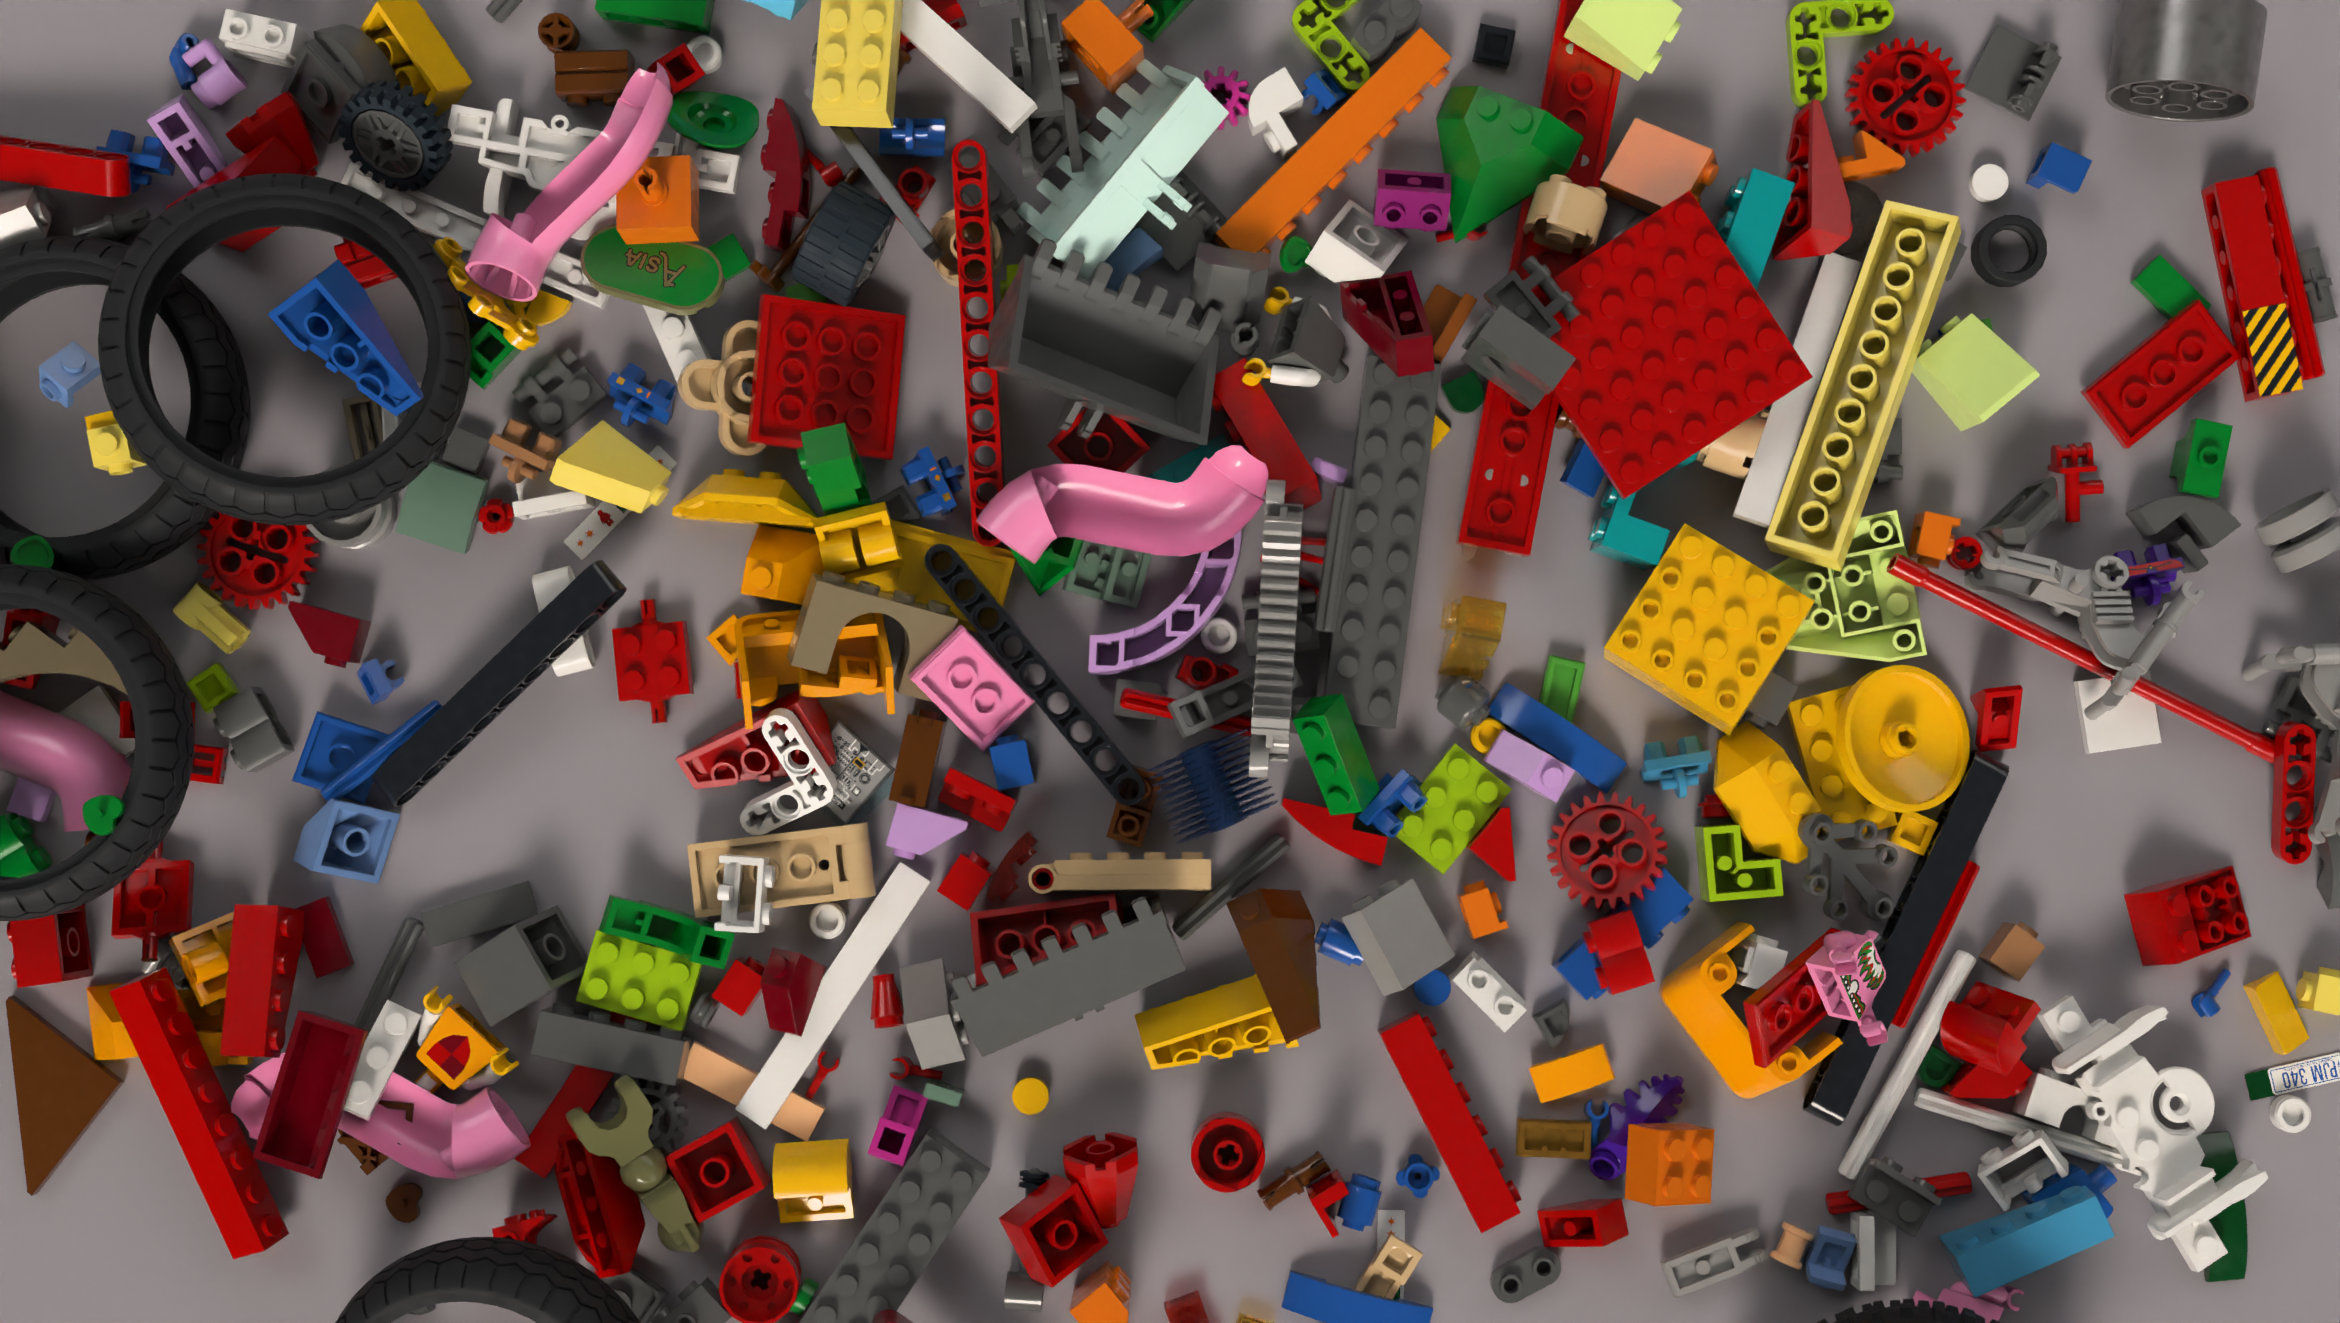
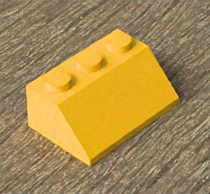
[359,0,472,117]

